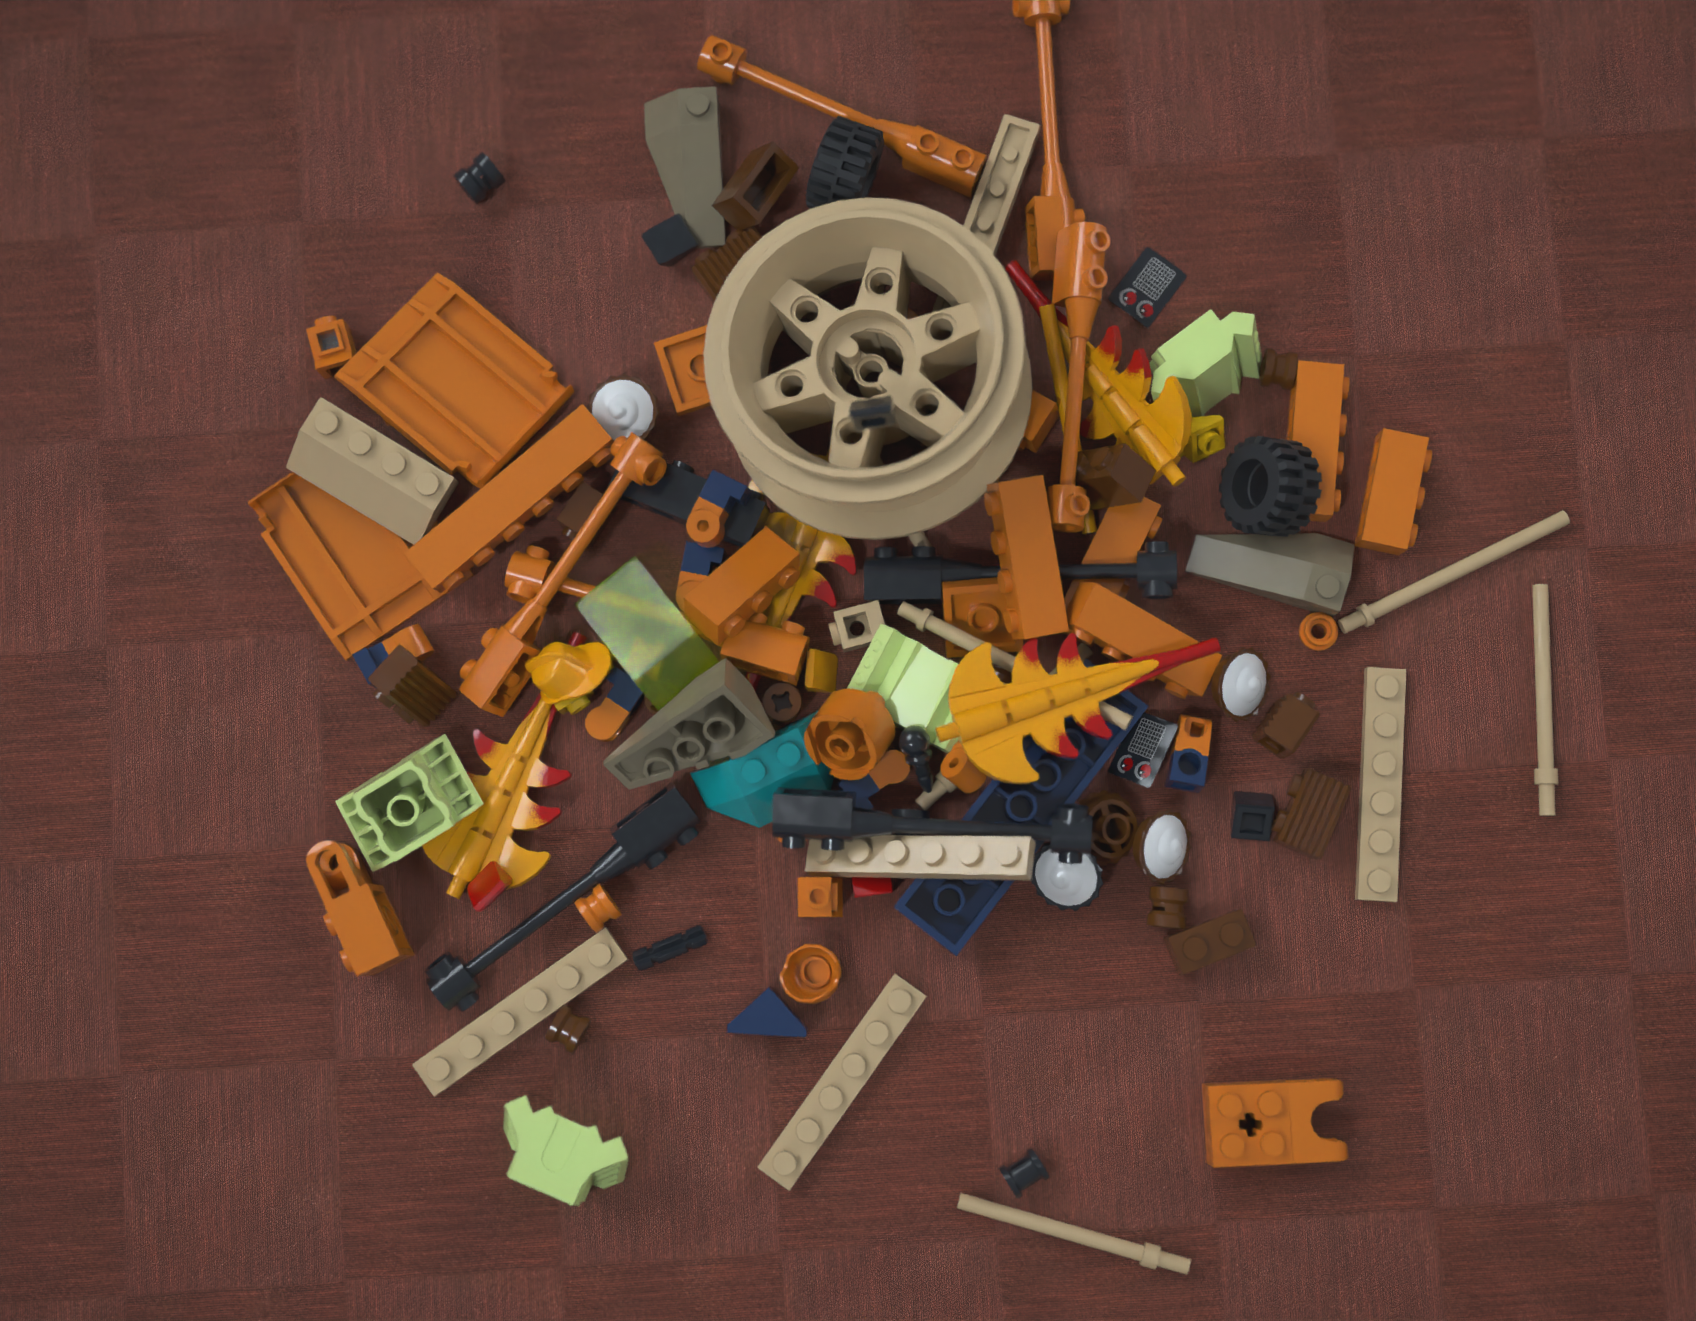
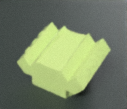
[1149,309,1262,418]
[847,624,959,753]
[335,734,484,872]
[504,1095,629,1206]

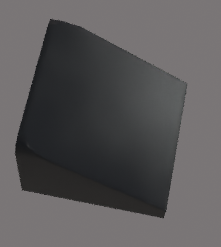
[641,213,699,267]
[849,396,896,431]
[1230,791,1275,841]

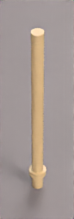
[1338,510,1570,634]
[897,601,1133,730]

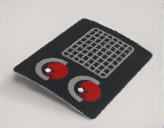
[1108,247,1187,328]
[1108,712,1178,788]

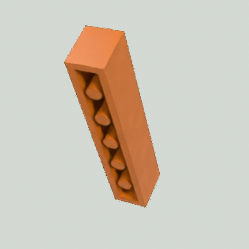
[404,404,614,593]

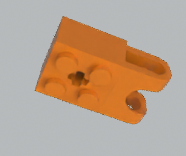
[306,841,415,976]
[1202,1078,1348,1167]

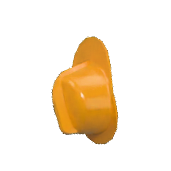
[525,642,611,705]

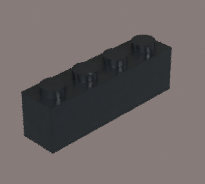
[607,460,771,548]

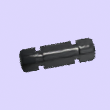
[632,925,708,971]

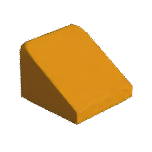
[805,649,838,693]

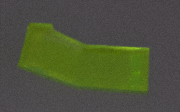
[575,556,720,762]

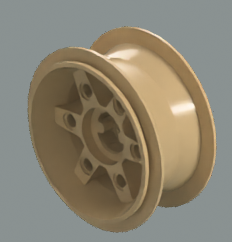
[704,198,1033,540]

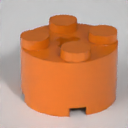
[804,689,895,780]

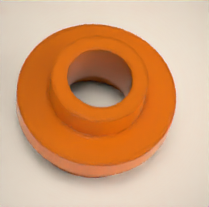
[1299,612,1338,651]

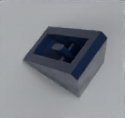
[727,987,807,1037]

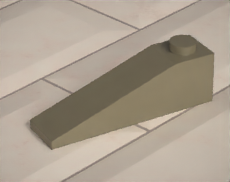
[644,87,726,249]
[1185,533,1355,617]
[603,658,775,790]

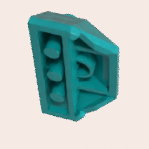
[690,711,835,828]

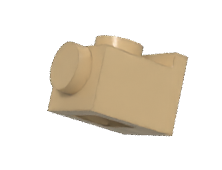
[828,600,885,652]

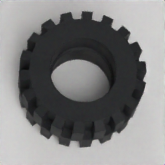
[806,116,884,209]
[1219,436,1322,537]

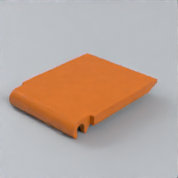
[334,272,574,489]
[247,472,474,661]

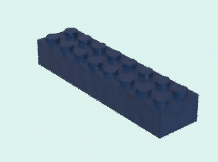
[893,658,1149,956]

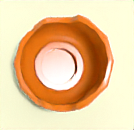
[779,944,842,1004]

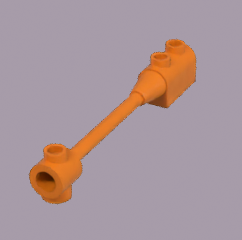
[1012,0,1085,281]
[697,34,987,197]
[1047,222,1111,532]
[459,432,667,717]
[505,545,810,686]

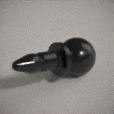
[899,726,933,793]

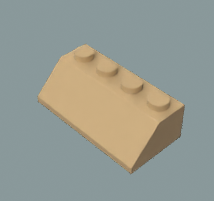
[286,397,459,545]

